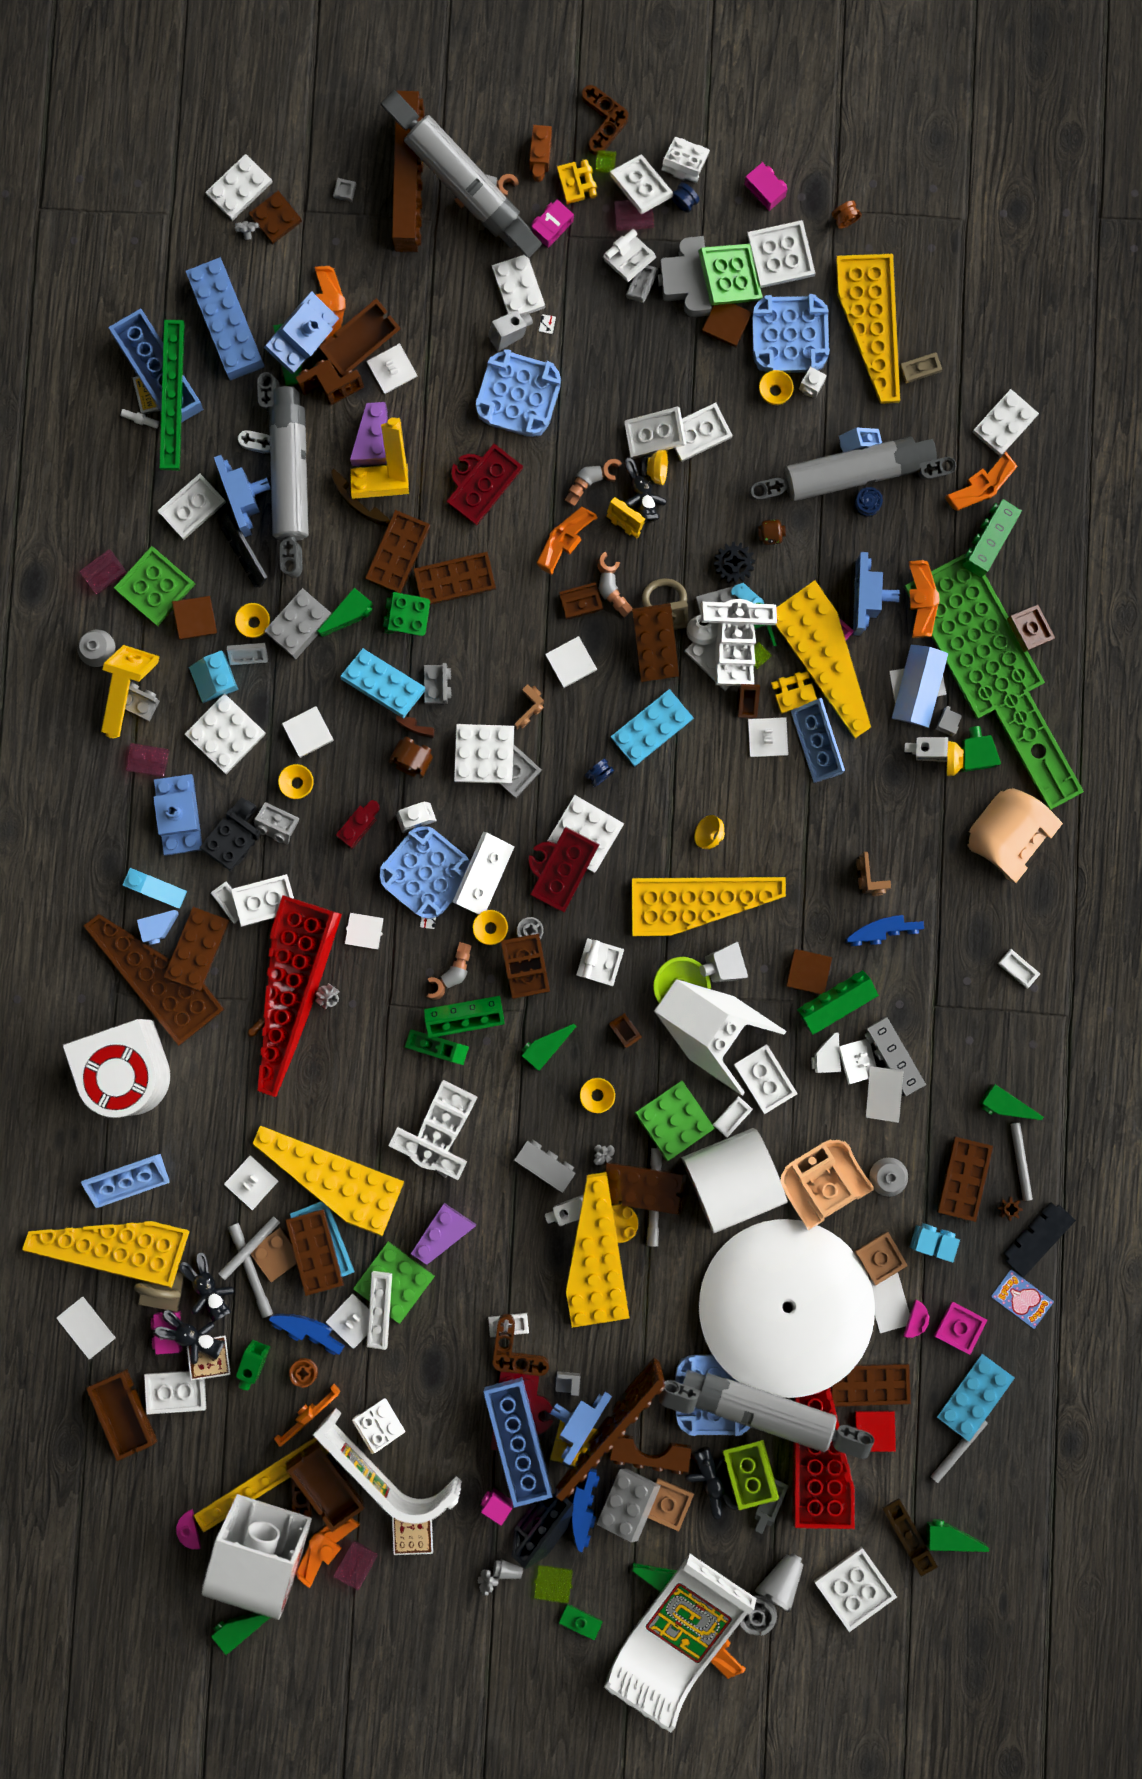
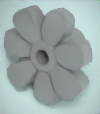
[235,221,259,240]
[593,1145,615,1165]
[478,1570,498,1596]

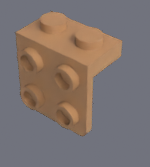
[856,852,891,896]

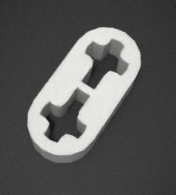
[238,430,270,453]

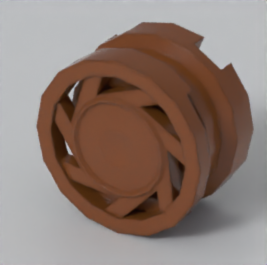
[831,201,862,228]
[289,1358,318,1388]

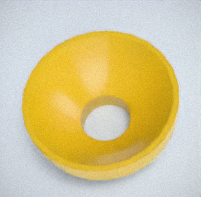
[759,370,794,405]
[647,450,668,485]
[235,603,270,638]
[947,741,964,776]
[278,764,314,799]
[694,815,725,849]
[473,910,508,945]
[580,1078,615,1113]

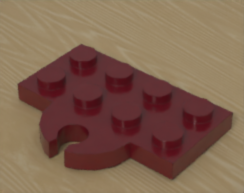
[447,444,523,526]
[529,826,600,912]
[491,1371,553,1450]

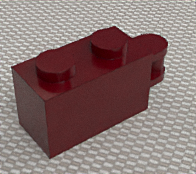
[336,800,380,849]

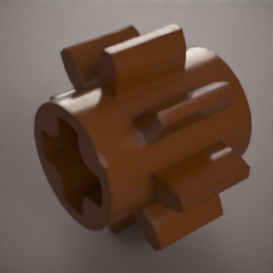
[997,1196,1023,1221]

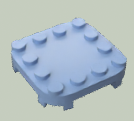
[752,294,830,373]
[476,349,561,437]
[380,826,470,919]
[675,1355,750,1436]

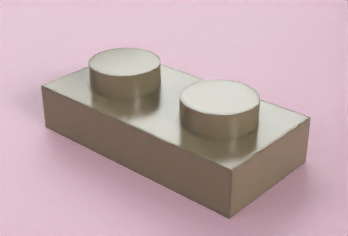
[900,352,942,383]

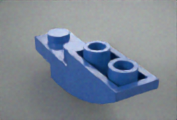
[845,915,924,946]
[269,1314,345,1355]
[572,1468,599,1552]

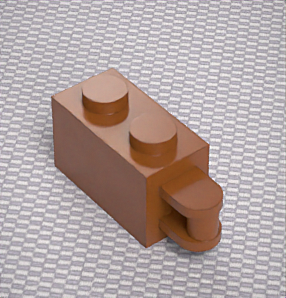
[530,125,552,182]

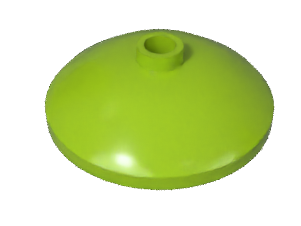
[653,957,711,1003]

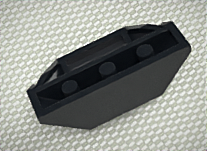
[511,1494,574,1569]

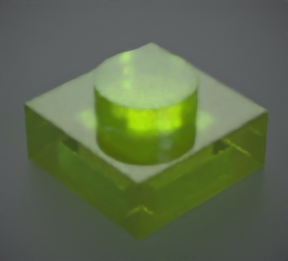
[596,150,616,172]
[754,642,772,669]

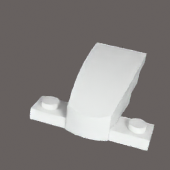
[701,599,777,686]
[389,1080,478,1180]

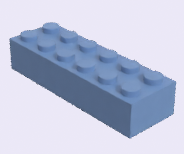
[186,257,265,381]
[108,309,203,423]
[483,1377,553,1508]

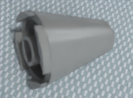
[755,1553,803,1613]

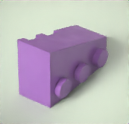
[350,402,388,466]
[411,1203,477,1264]

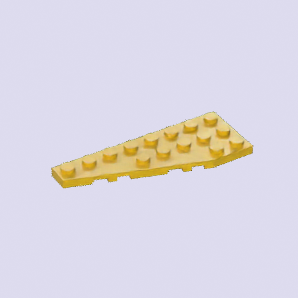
[836,254,900,404]
[775,581,871,738]
[632,877,786,936]
[253,1126,404,1237]
[566,1172,629,1328]
[22,1221,189,1288]

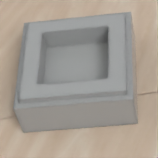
[333,178,356,202]

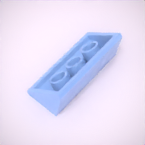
[892,645,948,728]
[791,698,845,783]
[81,1154,169,1208]

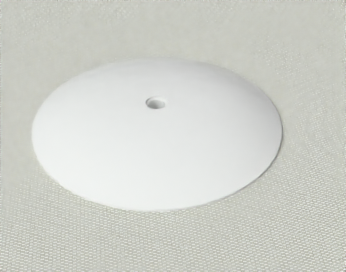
[699,1219,875,1398]

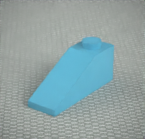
[123,868,187,909]

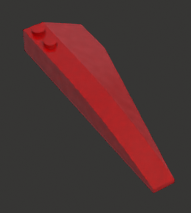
[258,895,342,1097]
[793,1387,855,1529]

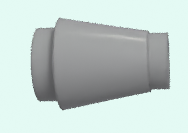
[493,1559,523,1579]

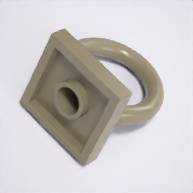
[642,578,689,630]
[134,1271,185,1312]

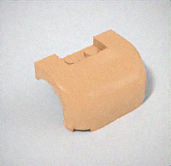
[968,788,1063,883]
[780,1139,874,1230]

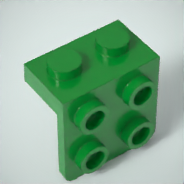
[382,592,430,636]

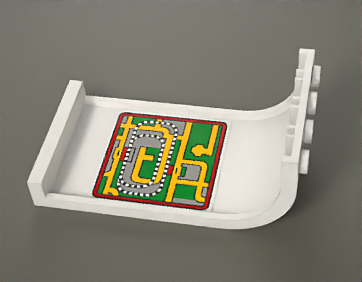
[313,1408,462,1524]
[604,1554,756,1733]

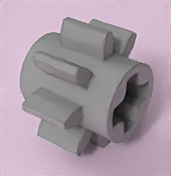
[316,983,339,1009]

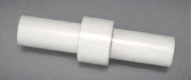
[121,409,159,428]

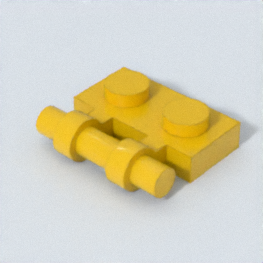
[557,160,597,204]
[606,497,645,538]
[771,671,817,714]

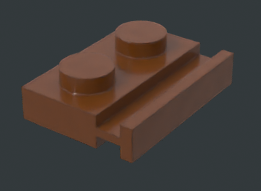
[559,582,603,620]

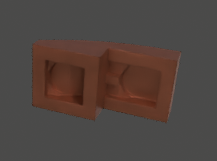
[396,716,435,738]

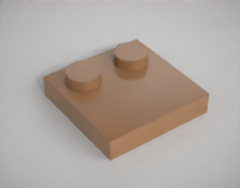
[251,1227,297,1282]
[854,1232,908,1286]
[648,1478,694,1531]

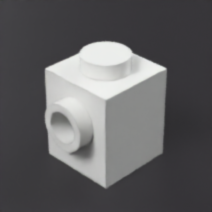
[799,366,827,398]

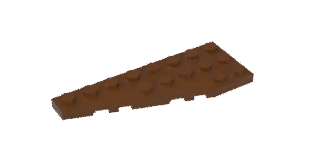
[84,914,225,1046]
[555,1358,665,1501]

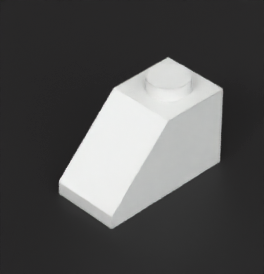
[811,1033,841,1073]

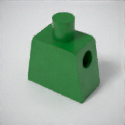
[961,726,1001,772]
[236,1340,271,1390]

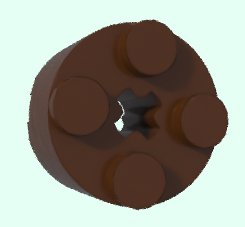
[389,737,433,779]

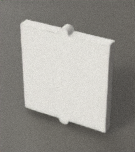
[345,913,384,949]

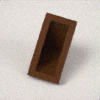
[738,684,760,718]
[609,1013,642,1048]

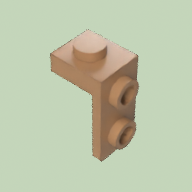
[514,684,544,730]

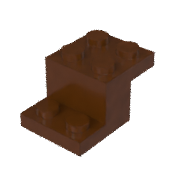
[296,359,364,405]
[501,934,550,999]

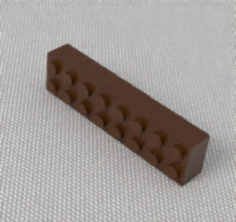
[392,91,425,252]

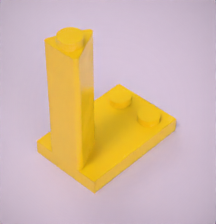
[351,418,409,499]
[101,645,160,738]

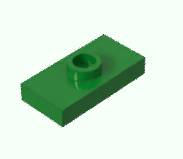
[559,1604,603,1640]

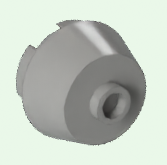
[77,629,115,667]
[869,1158,908,1196]
[740,1596,777,1636]

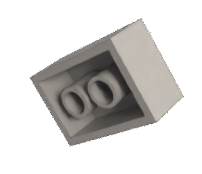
[264,588,331,659]
[597,1468,661,1542]

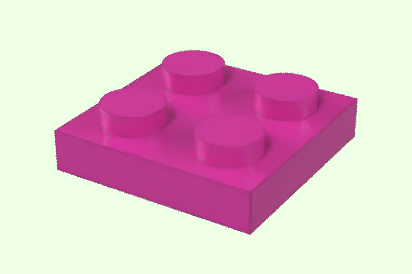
[934,1301,987,1355]

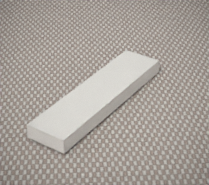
[367,1271,392,1350]

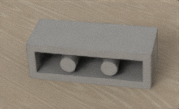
[514,1140,576,1193]

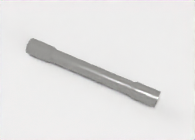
[647,1148,662,1247]
[228,1223,273,1318]

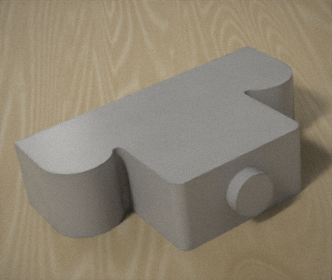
[658,236,711,317]

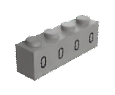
[864,1017,926,1096]

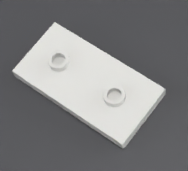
[453,832,514,915]

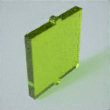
[534,1565,573,1603]

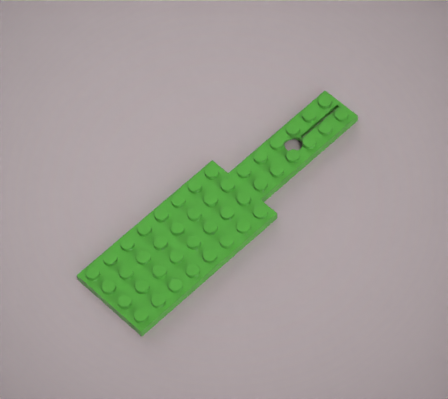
[904,554,1084,810]

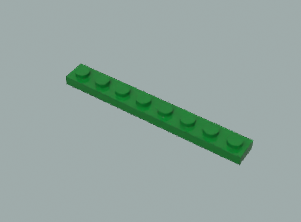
[160,320,184,471]

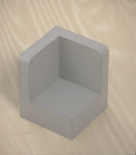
[935,706,962,737]
[556,1371,580,1396]

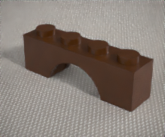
[610,1435,691,1475]

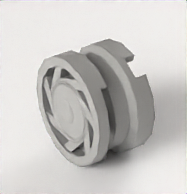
[517,917,543,939]

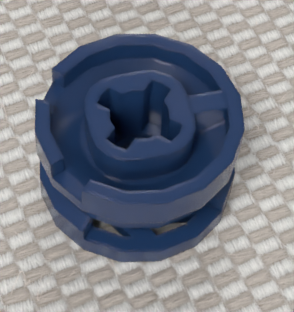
[671,182,700,213]
[854,487,883,517]
[585,759,615,787]

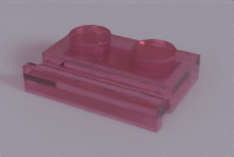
[614,200,654,231]
[79,549,127,594]
[126,743,170,777]
[334,1540,378,1591]

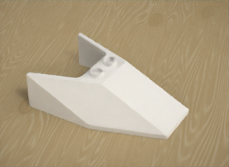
[654,979,786,1096]

